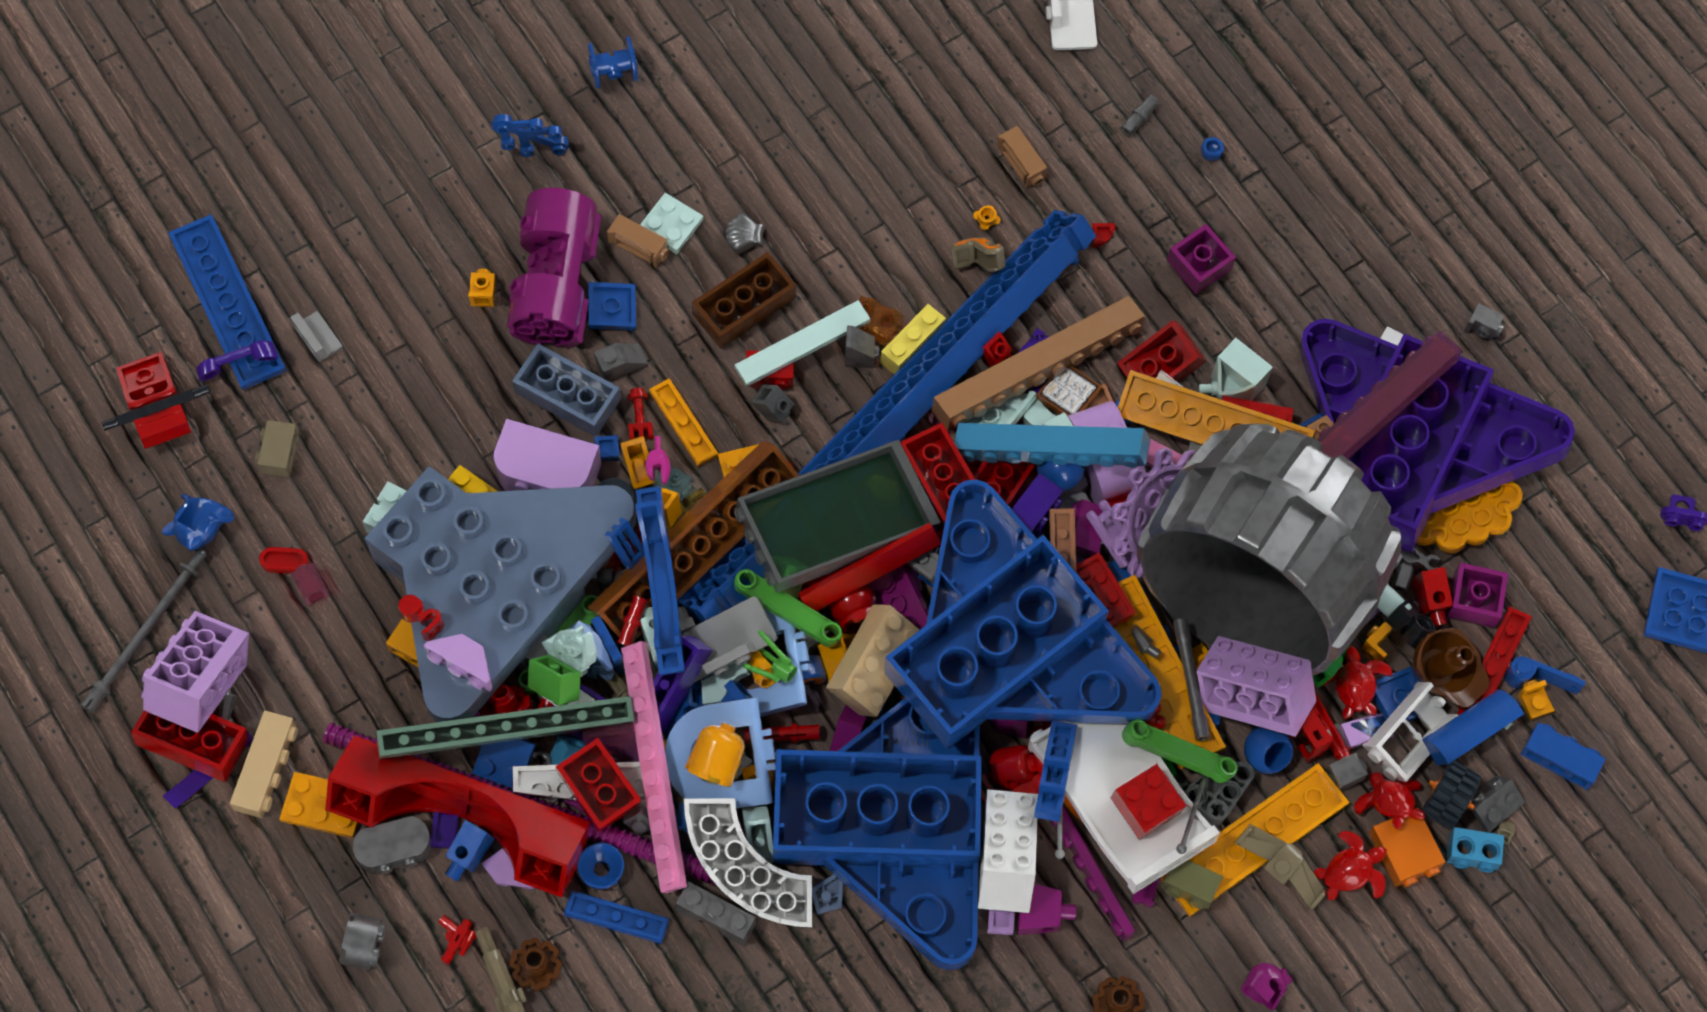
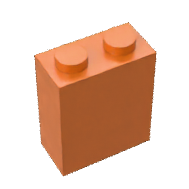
[1369,808,1445,888]

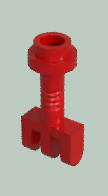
[628,388,654,440]

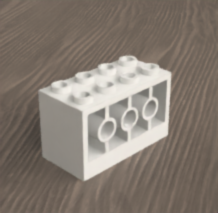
[978,789,1038,913]

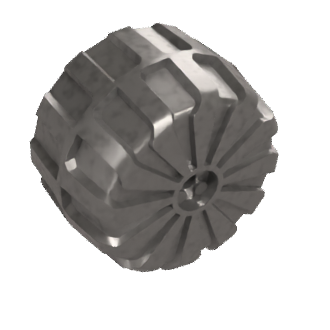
[1137,424,1401,675]

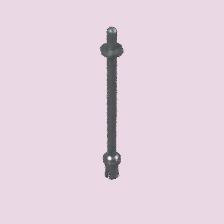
[80,549,206,714]

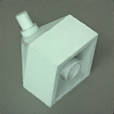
[1199,338,1273,401]

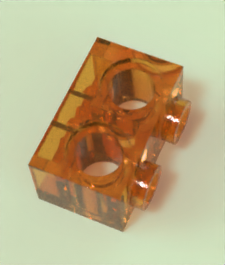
[858,296,903,346]

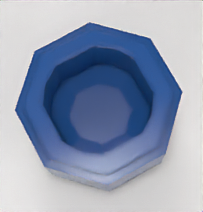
[1201,137,1224,161]

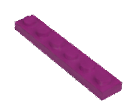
[1050,806,1135,941]

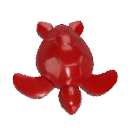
[1322,646,1392,720]
[1354,772,1425,829]
[1313,831,1387,900]

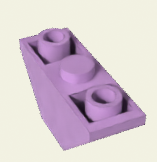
[424,634,493,692]

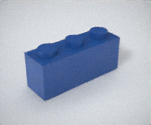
[1520,722,1606,790]

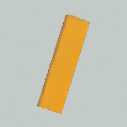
[649,378,718,468]

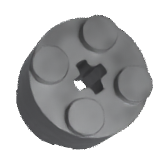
[339,913,386,970]

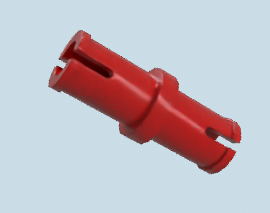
[617,595,648,646]

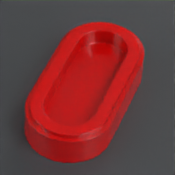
[259,547,309,574]

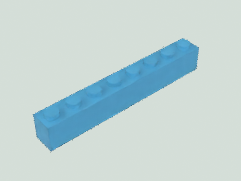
[954,423,1150,468]

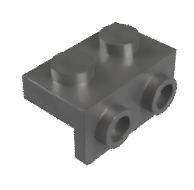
[1466,775,1525,833]

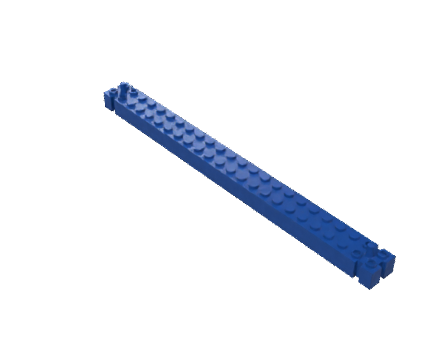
[677,210,1096,624]

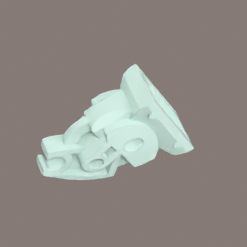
[541,625,597,677]

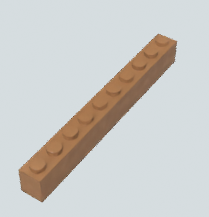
[932,296,1145,431]

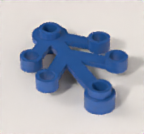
[491,114,569,157]

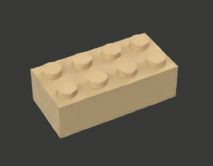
[826,605,919,717]

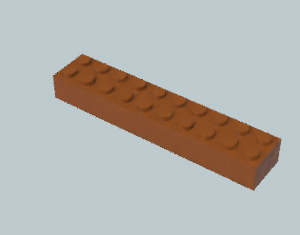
[587,441,799,647]

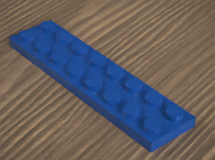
[168,214,286,390]

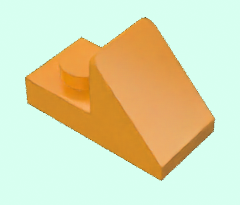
[620,436,657,489]

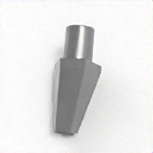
[1131,624,1161,659]
[219,689,237,721]

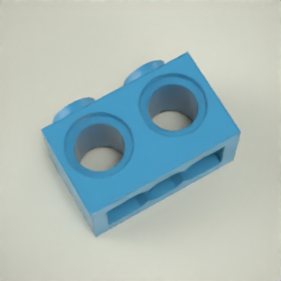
[1446,827,1504,873]

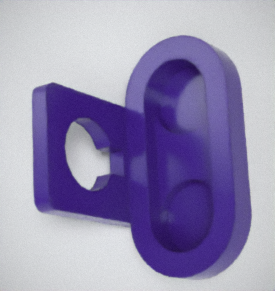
[1660,494,1707,531]

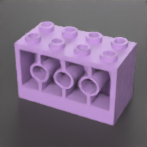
[141,611,249,733]
[1197,636,1316,737]

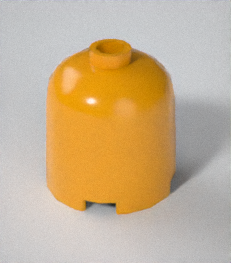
[684,722,745,787]

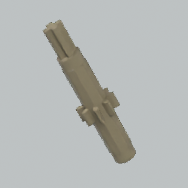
[475,927,527,1012]

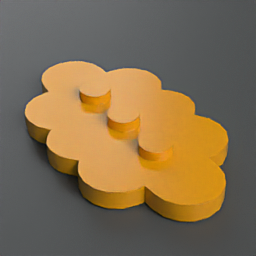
[1417,481,1523,553]

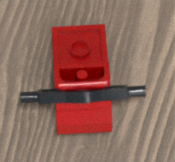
[101,352,210,449]

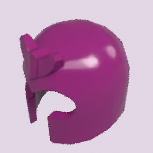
[1240,963,1293,1011]

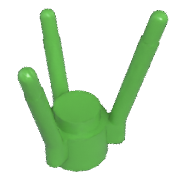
[743,630,798,684]

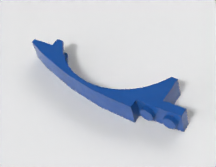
[635,486,685,676]

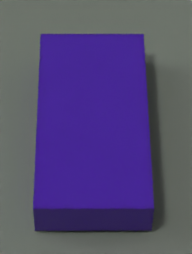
[431,812,459,849]

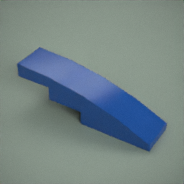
[1034,720,1077,822]

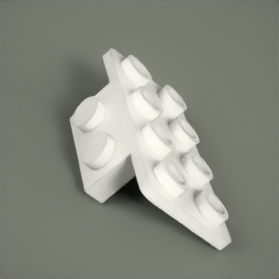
[1046,0,1097,50]

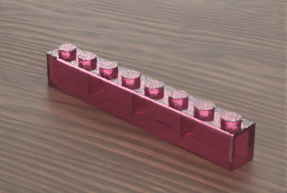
[1317,331,1461,459]

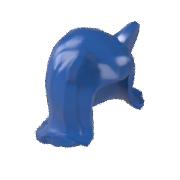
[162,494,235,551]

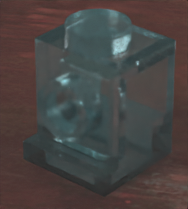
[654,463,693,501]

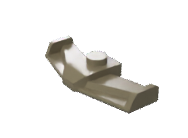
[1233,824,1326,910]

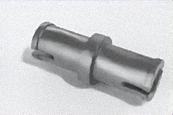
[1120,94,1160,137]

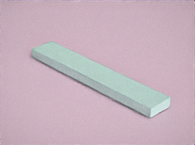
[734,300,870,387]

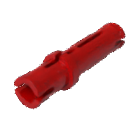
[744,723,820,744]

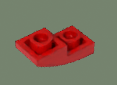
[982,332,1012,368]

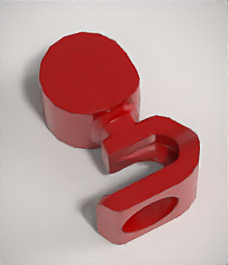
[398,595,444,641]

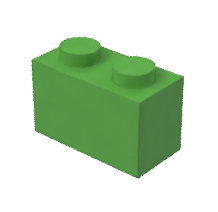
[528,654,581,706]

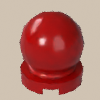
[828,584,876,634]

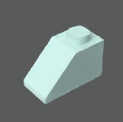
[742,804,773,863]

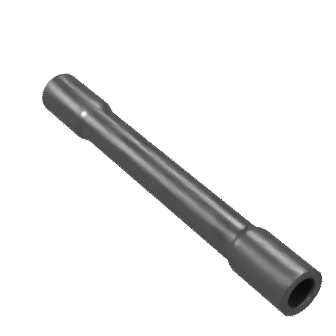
[1173,618,1210,741]

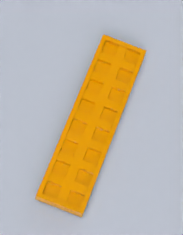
[1094,575,1226,770]

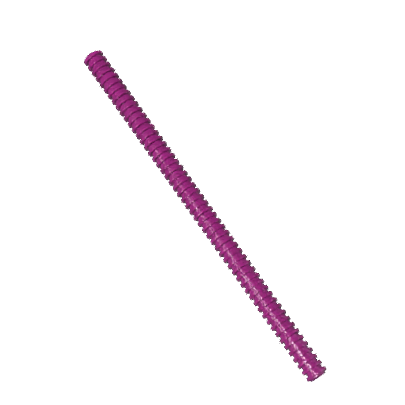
[323,722,716,886]

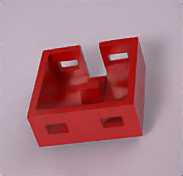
[1289,706,1333,764]

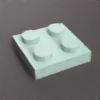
[640,193,704,254]

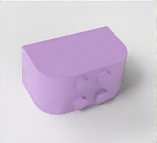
[1067,401,1146,505]
[494,419,601,491]

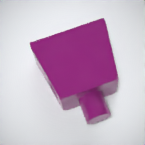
[1017,884,1076,935]

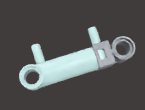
[1377,584,1435,648]

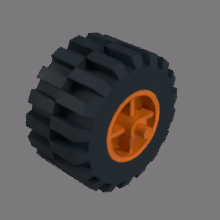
[1422,760,1481,829]

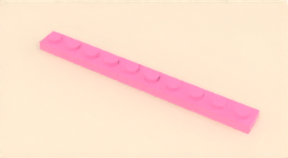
[621,641,687,893]

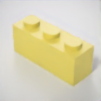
[880,304,946,374]

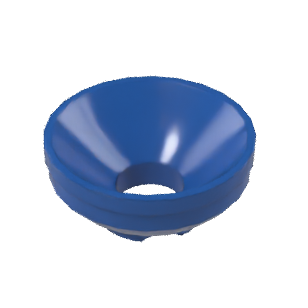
[577,843,624,890]

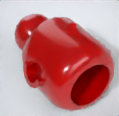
[990,744,1043,790]

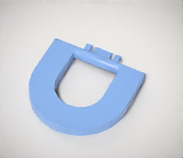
[704,609,811,717]
[665,697,776,808]

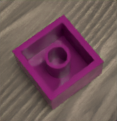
[1167,224,1236,295]
[1447,563,1508,628]

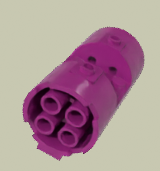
[507,188,601,349]

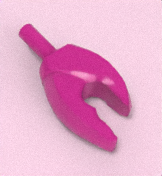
[645,436,671,485]

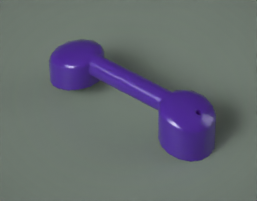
[196,340,278,382]

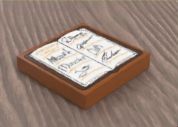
[1036,365,1103,416]

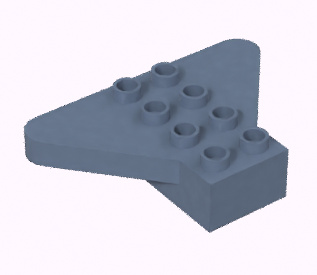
[364,466,636,722]

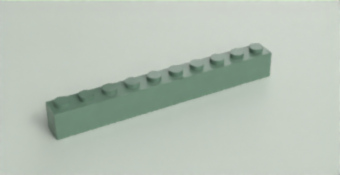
[376,696,634,759]

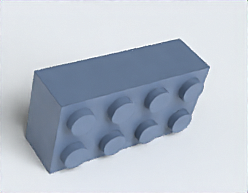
[512,344,621,437]

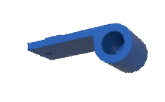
[1504,656,1586,695]

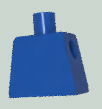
[445,820,495,882]

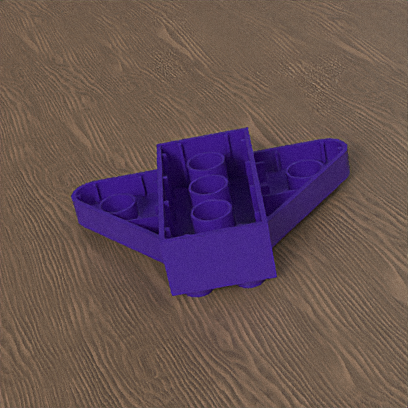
[1300,319,1575,553]

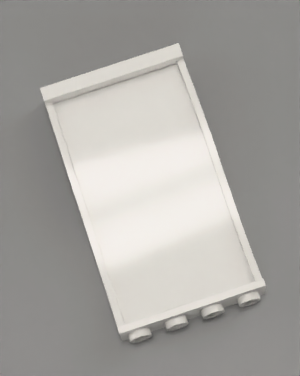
[1028,722,1220,894]

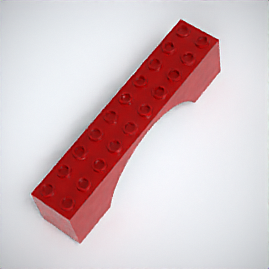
[325,735,590,898]

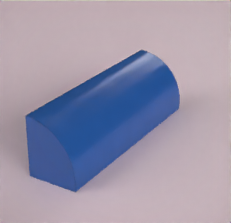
[1422,690,1524,765]

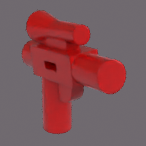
[438,915,476,965]

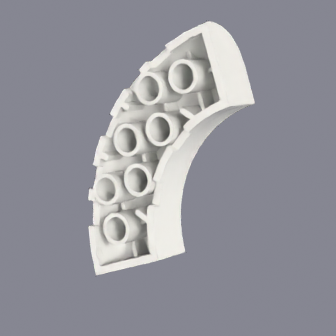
[683,798,812,927]

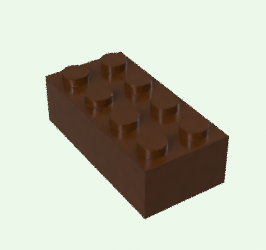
[692,252,796,349]

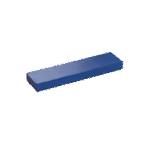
[564,890,669,945]

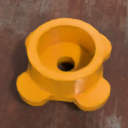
[973,205,1001,231]

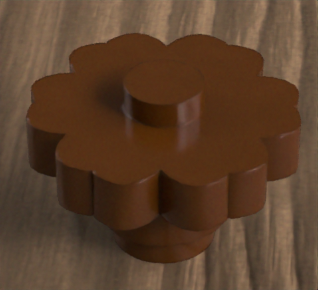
[509,938,562,992]
[1092,976,1145,1012]

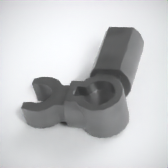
[1391,548,1440,594]

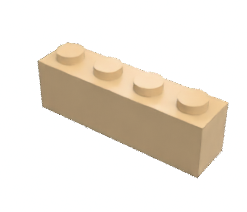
[230,710,298,819]

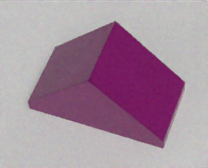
[830,705,868,751]

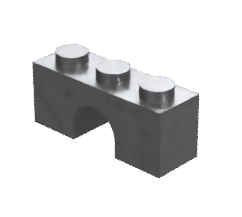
[676,881,756,947]

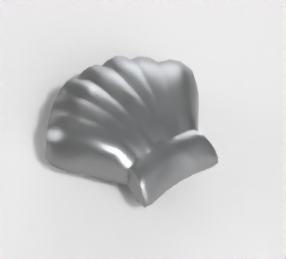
[726,213,765,254]

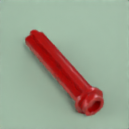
[1314,692,1351,761]

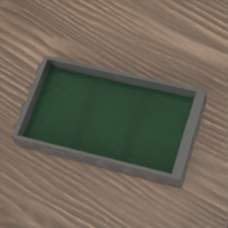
[734,440,941,593]

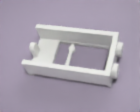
[1363,682,1458,782]

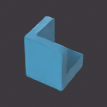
[550,735,586,765]

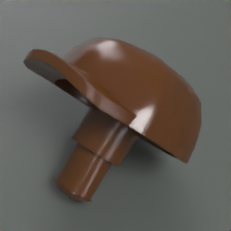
[1412,628,1489,708]

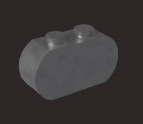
[353,816,431,875]

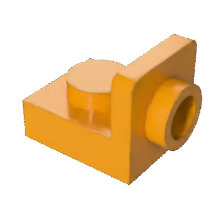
[1518,679,1555,721]

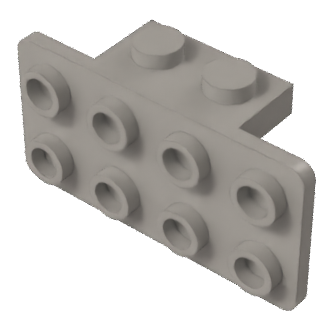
[681,596,777,682]

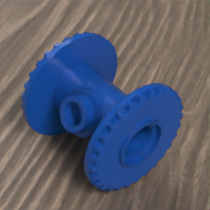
[588,36,638,88]

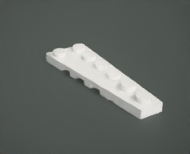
[513,762,647,808]

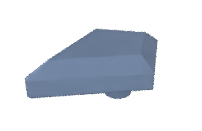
[812,874,843,915]

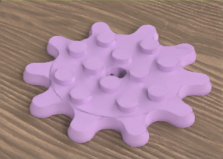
[1111,448,1196,578]

